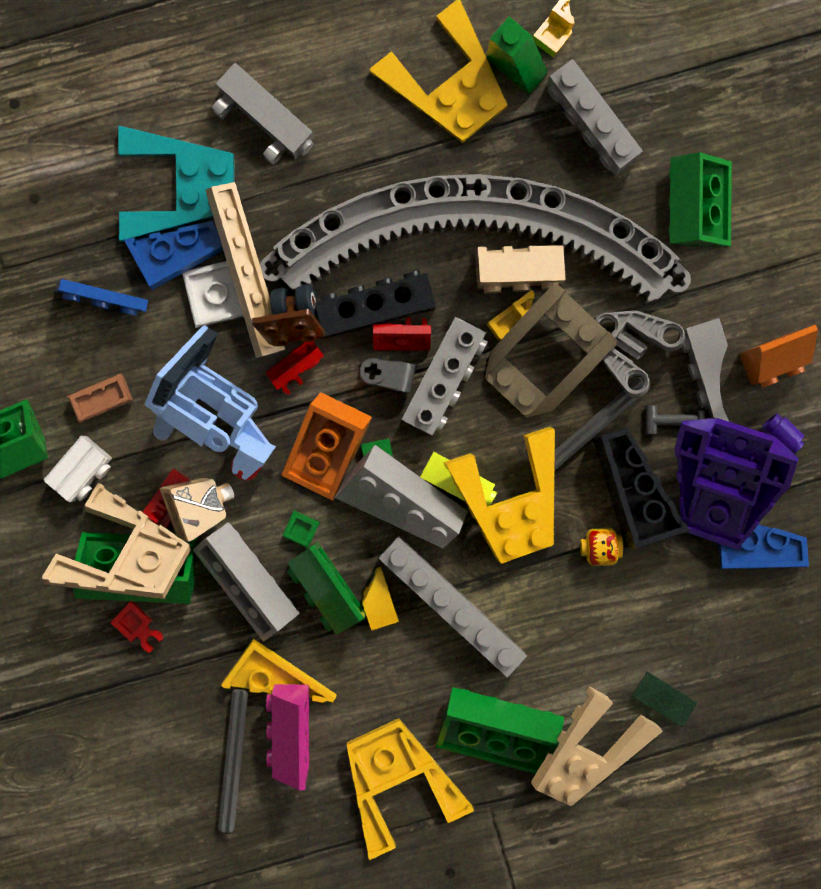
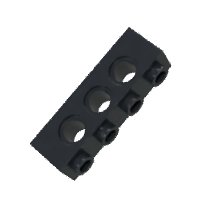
[315,270,436,339]

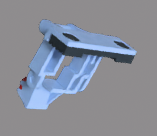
[144,325,276,480]

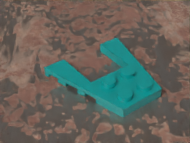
[118,126,235,242]

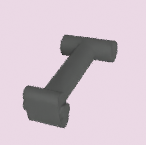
[645,405,706,434]

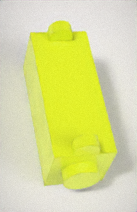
[420,452,497,506]

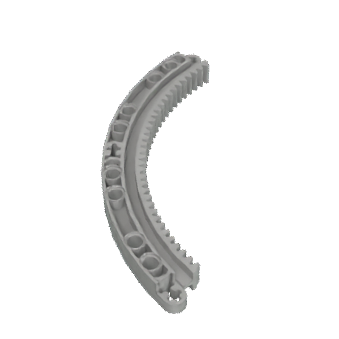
[260,174,691,304]

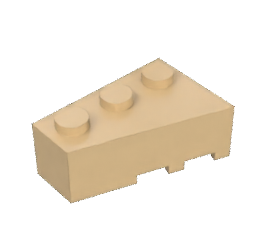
[475,246,566,294]

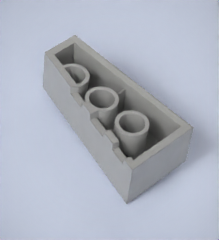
[335,445,468,548]

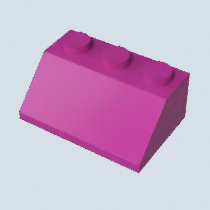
[266,684,309,790]

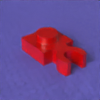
[110,601,164,653]

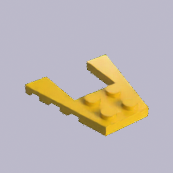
[369,0,507,143]
[443,427,555,564]
[347,718,474,860]

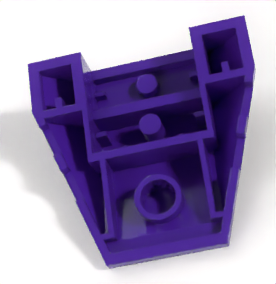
[674,418,799,550]

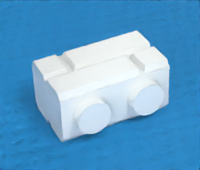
[44,436,112,502]

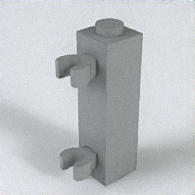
[211,63,314,165]

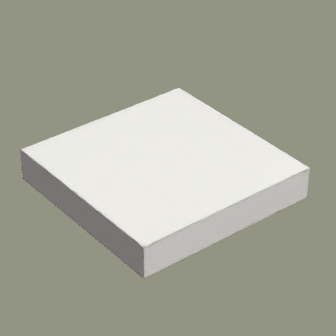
[182,261,244,328]

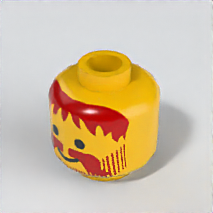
[580,528,623,566]

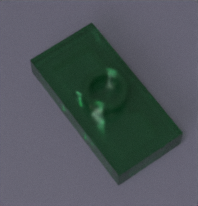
[632,671,697,727]

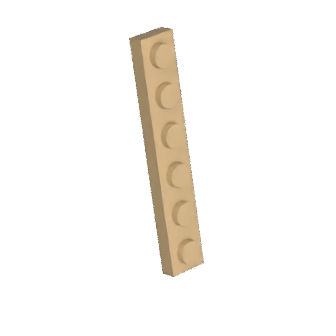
[205,182,285,358]

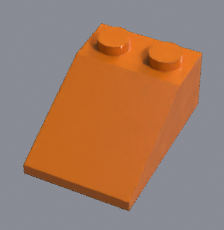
[739,325,818,388]
[281,392,372,501]

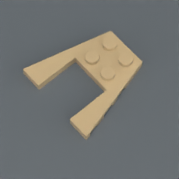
[41,483,190,599]
[531,687,662,806]

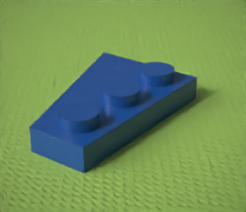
[124,221,224,290]
[54,279,148,316]
[718,524,809,570]

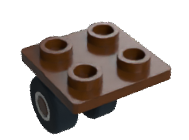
[252,284,325,346]

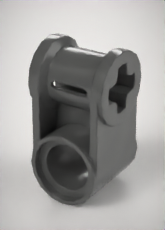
[360,358,416,393]

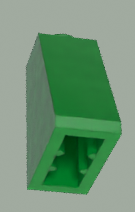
[486,16,548,95]

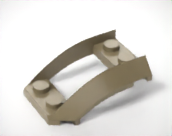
[485,283,618,418]

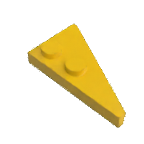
[221,639,336,703]

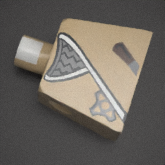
[160,478,234,542]

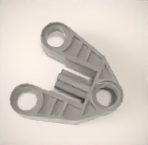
[596,311,685,398]

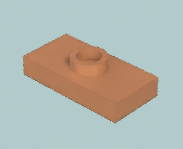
[68,374,134,423]

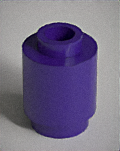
[761,413,804,454]

